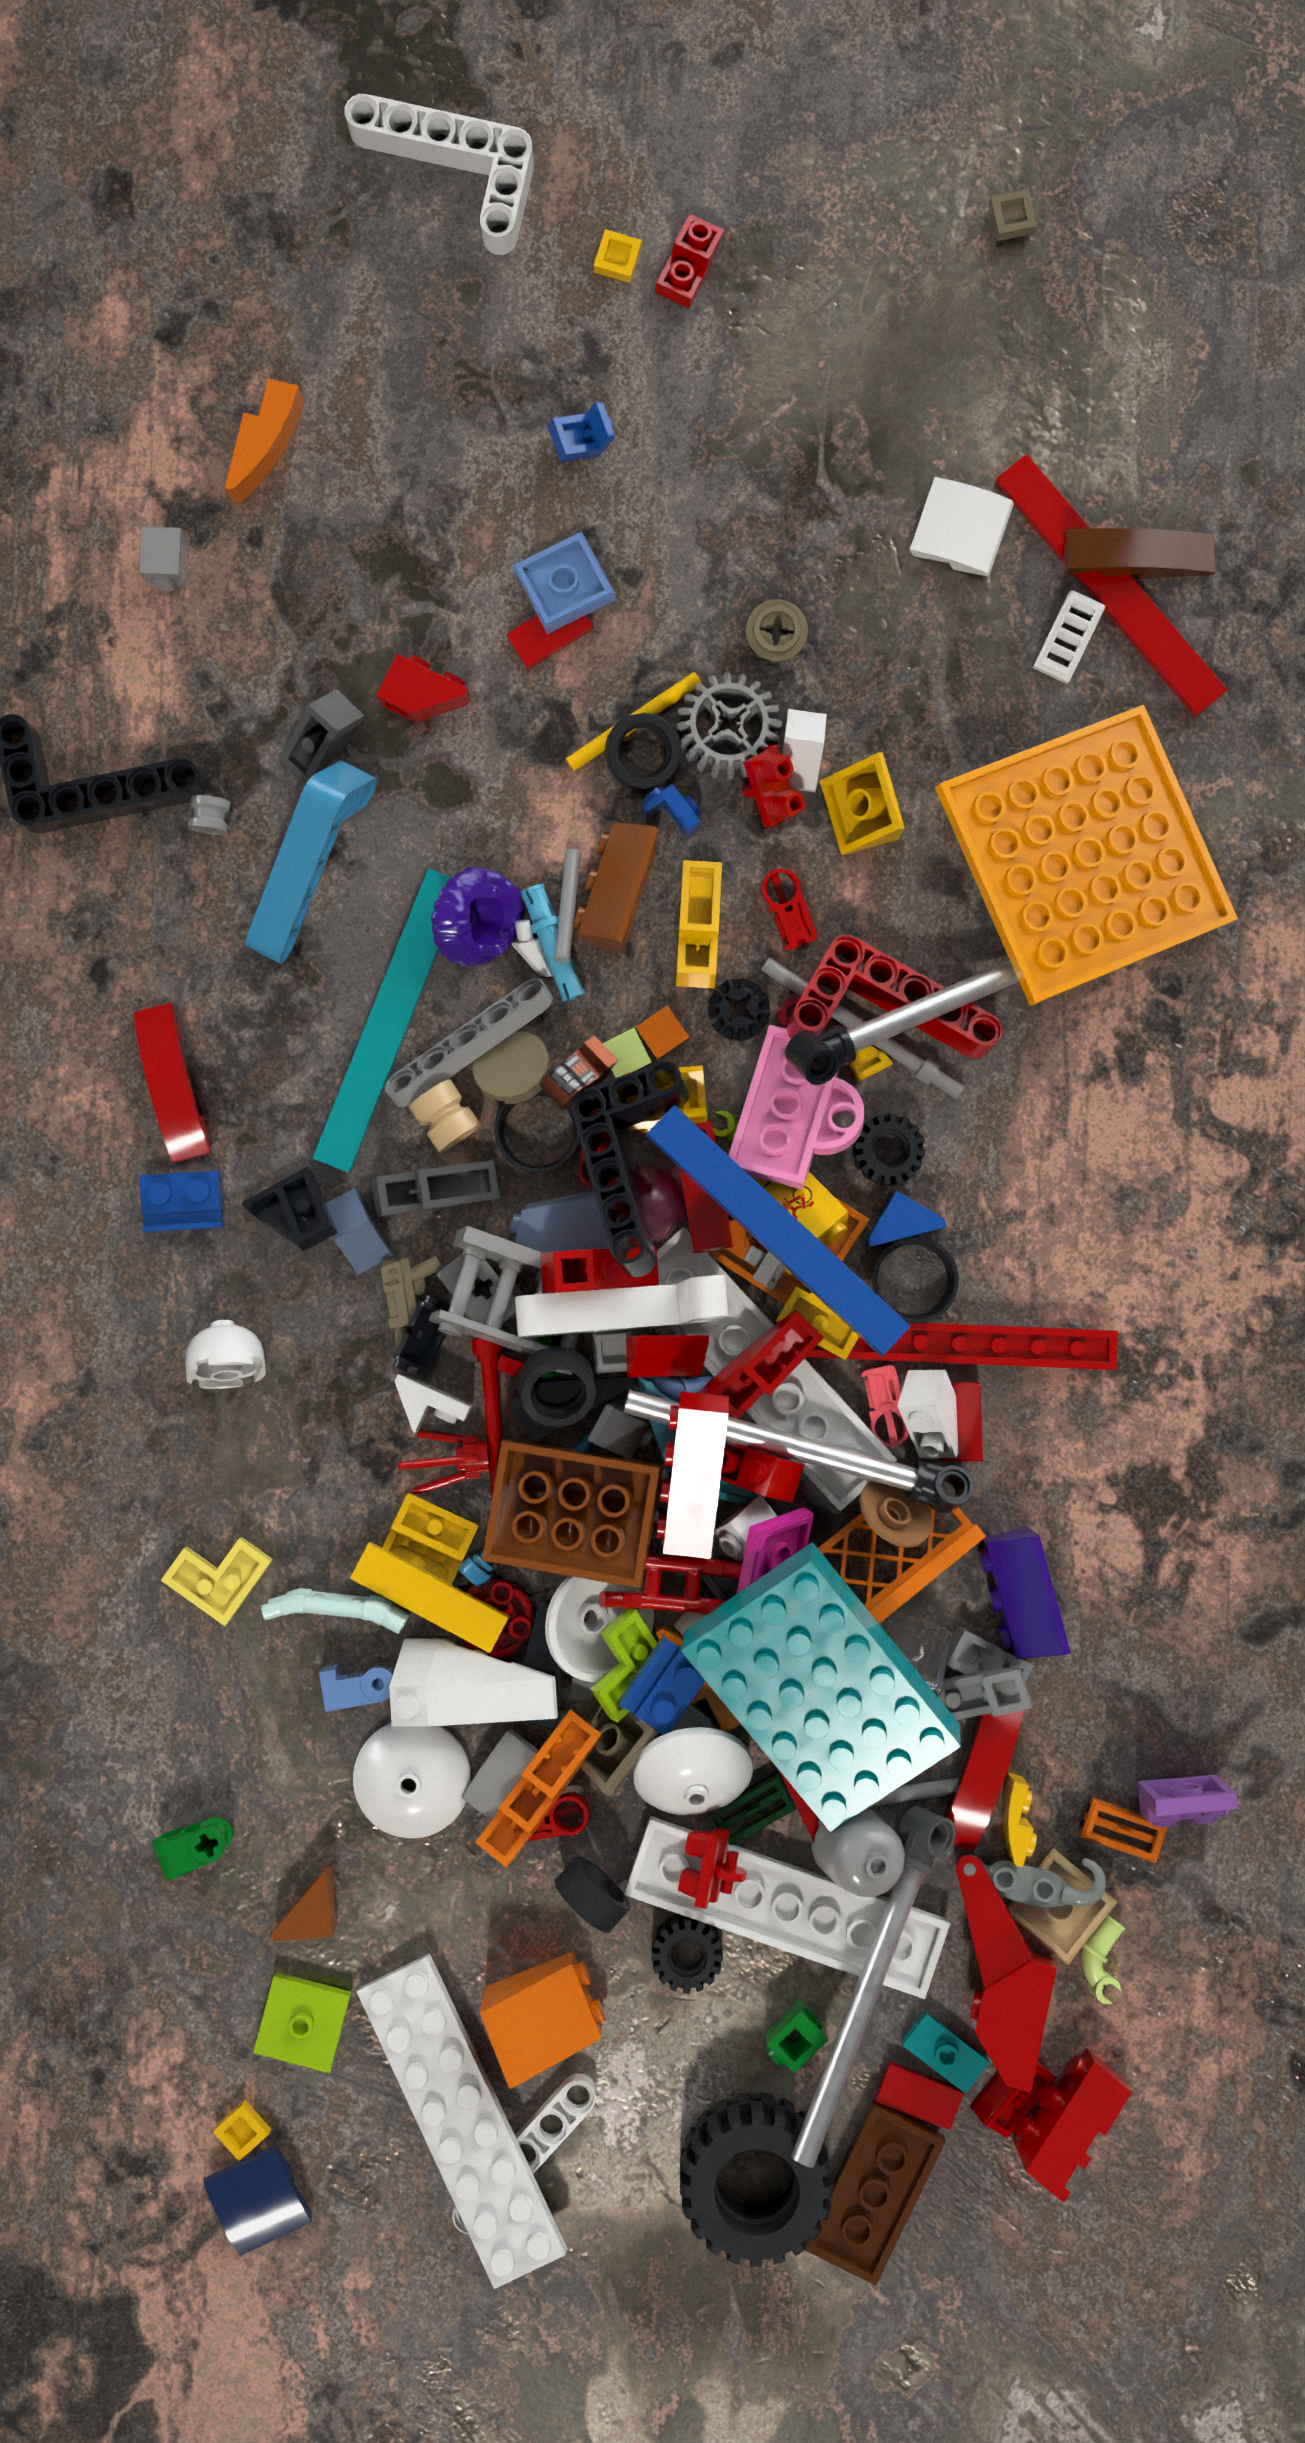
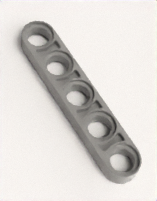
[384,978,553,1107]

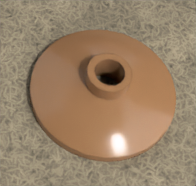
[860,1481,932,1547]

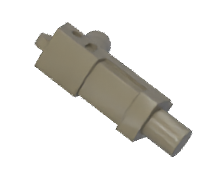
[380,1255,443,1347]

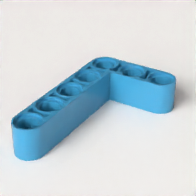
[245,760,377,964]

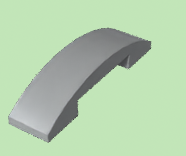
[927,1667,1033,1720]

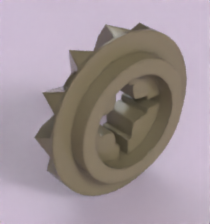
[746,599,808,663]

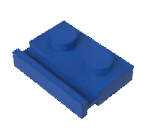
[139,1170,224,1232]
[618,1635,705,1735]

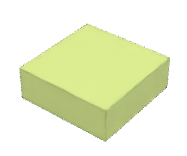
[603,1028,652,1078]

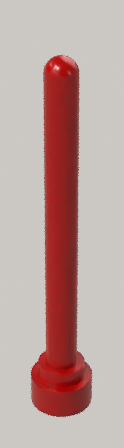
[471,1338,504,1497]

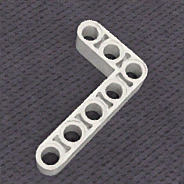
[345,94,534,255]
[515,1275,729,1338]

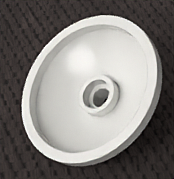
[545,1576,654,1682]
[353,1723,471,1838]
[633,1727,753,1815]

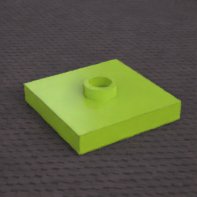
[253,1972,352,2074]

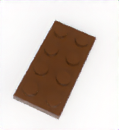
[805,2100,946,2286]

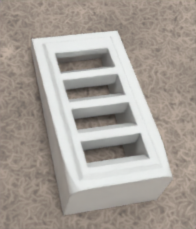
[1033,590,1105,684]

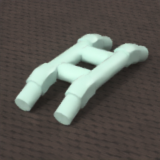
[261,1588,410,1634]

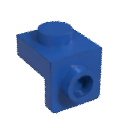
[547,402,615,462]
[641,784,702,838]

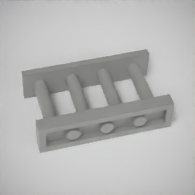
[429,1226,589,1375]

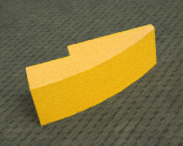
[676,860,722,989]

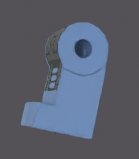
[319,1662,395,1712]

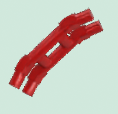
[599,1553,742,1615]

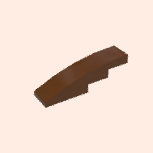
[1063,528,1216,579]

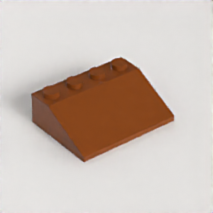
[482,1438,664,1588]

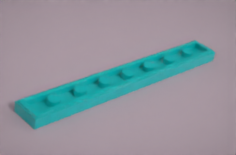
[312,868,452,1174]

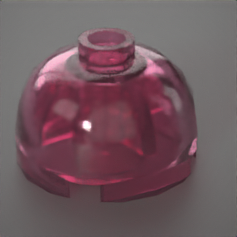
[618,1164,687,1243]

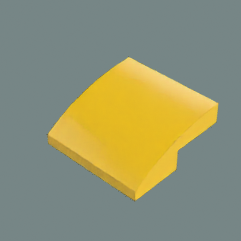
[382,1493,479,1585]

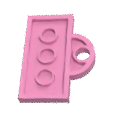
[728,1025,864,1189]

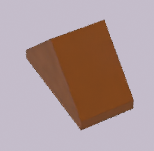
[270,1864,337,1941]

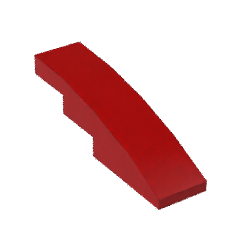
[698,1310,824,1419]

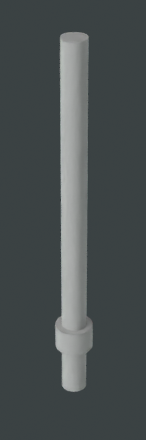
[761,957,965,1099]

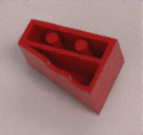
[1013,2048,1132,2203]

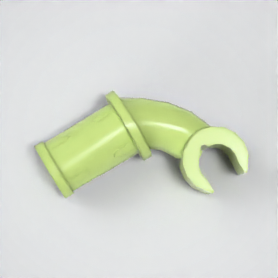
[1081,1915,1126,2004]

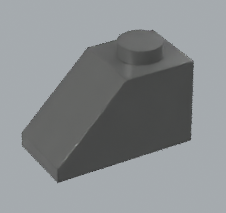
[280,689,365,783]
[587,1399,653,1459]

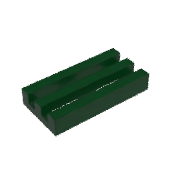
[709,1771,797,1846]

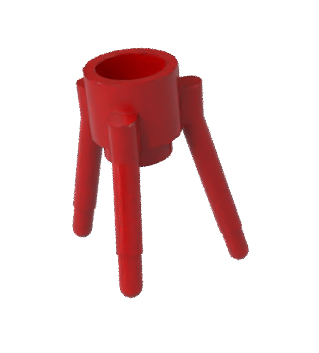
[397,1430,489,1495]

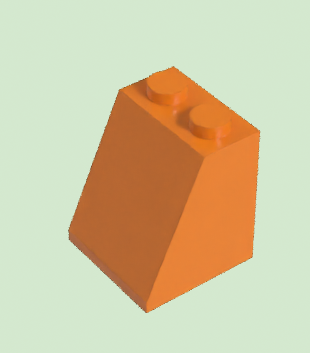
[479,1951,606,2089]

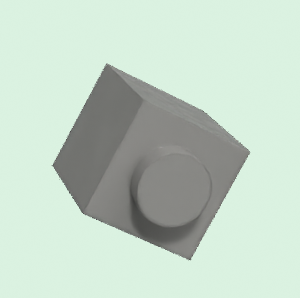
[139,526,189,591]

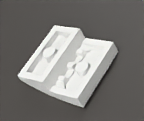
[910,477,1014,577]

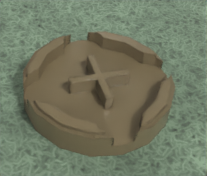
[472,1031,552,1104]

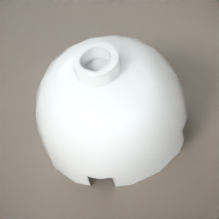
[185,1320,266,1389]

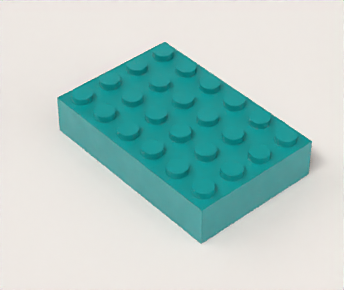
[681,1542,961,1832]

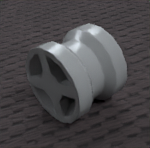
[187,795,231,835]

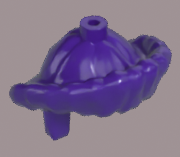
[431,866,525,967]

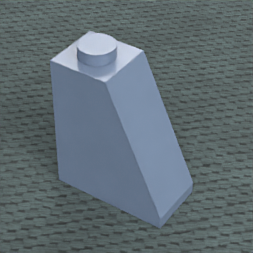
[509,1190,619,1253]

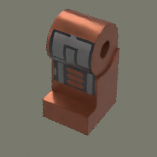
[540,1035,618,1110]

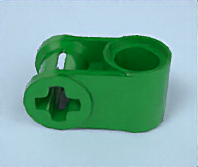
[151,1816,234,1881]

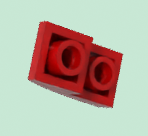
[654,214,724,309]

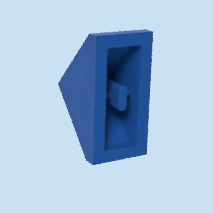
[865,1191,947,1247]

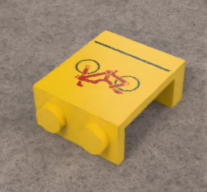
[752,1172,848,1275]

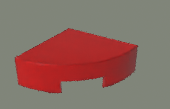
[496,1353,525,1376]

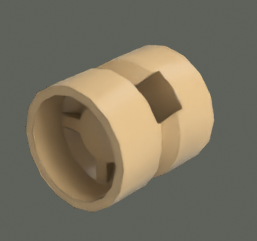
[409,1079,481,1153]

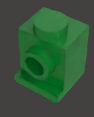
[765,1998,829,2074]

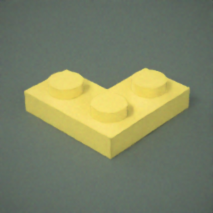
[161,1537,273,1626]

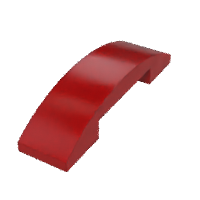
[133,1003,212,1163]
[943,1710,1024,1852]

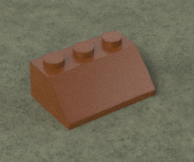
[573,822,659,954]

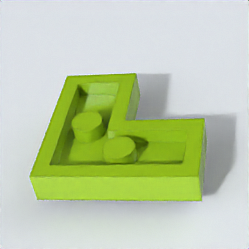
[590,1609,658,1723]

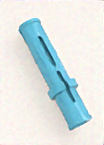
[520,883,586,1002]

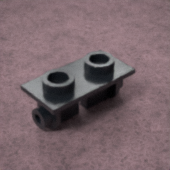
[392,1294,450,1380]

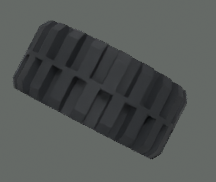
[679,2092,834,2267]

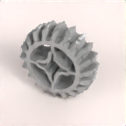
[676,672,782,780]

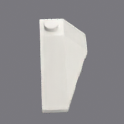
[389,1638,558,1727]

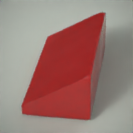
[626,1335,709,1377]
[940,1381,983,1462]
[970,2061,1057,2139]

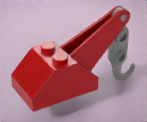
[956,1854,1106,2093]

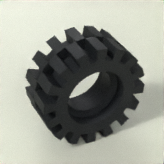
[852,1113,926,1186]
[651,1914,723,1994]

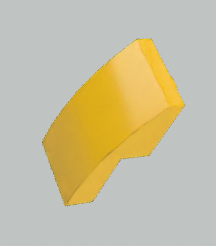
[1002,1773,1037,1867]

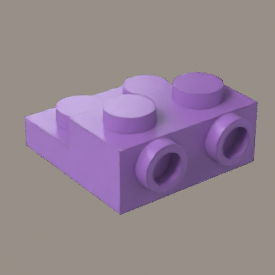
[1137,1775,1238,1827]

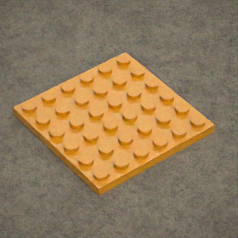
[935,705,1238,1006]

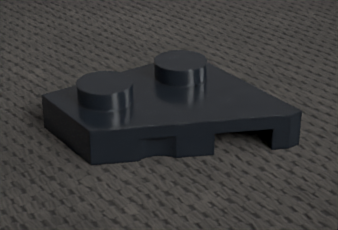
[242,1167,338,1251]

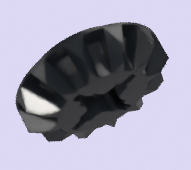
[708,978,770,1041]

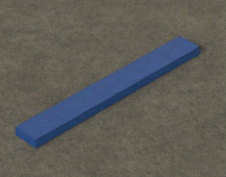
[646,1105,911,1357]

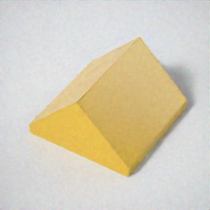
[820,752,905,855]

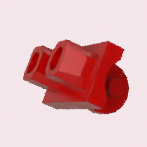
[742,745,806,827]
[678,1827,747,1909]

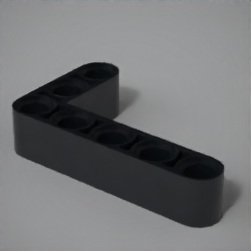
[0,714,207,833]
[571,1061,690,1277]

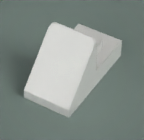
[395,1373,473,1434]

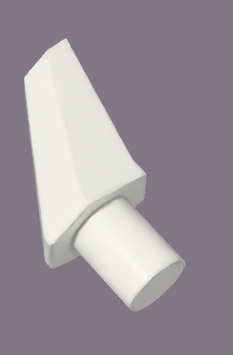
[512,919,553,977]

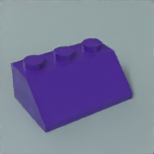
[977,1526,1071,1659]

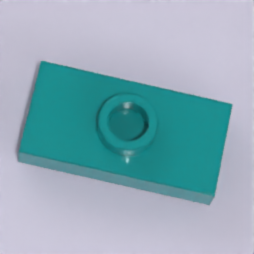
[901,2010,990,2094]

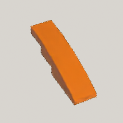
[475,1709,602,1868]

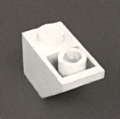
[897,1370,958,1459]

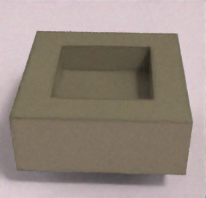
[989,189,1037,241]

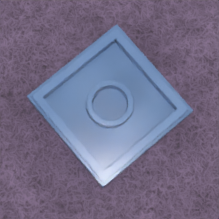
[512,531,617,634]

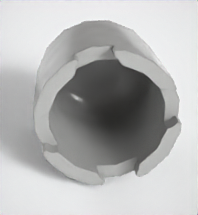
[811,1808,905,1897]

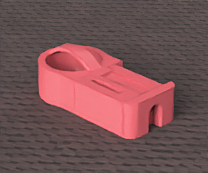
[860,1364,909,1447]

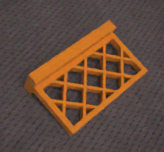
[818,1489,986,1624]

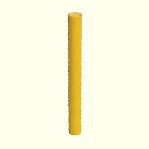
[565,672,702,772]

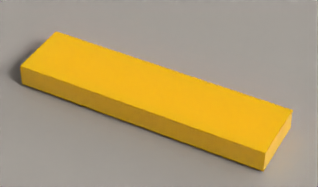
[350,1542,510,1653]

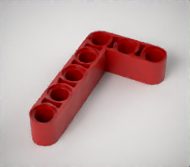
[786,935,1003,1059]

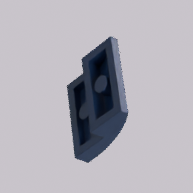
[204,2144,312,2256]

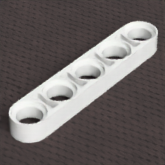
[452,2073,596,2234]

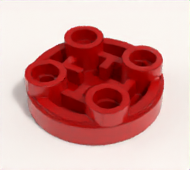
[460,1577,535,1658]

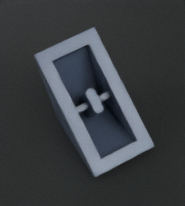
[326,1188,393,1275]

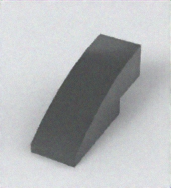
[370,1160,500,1218]

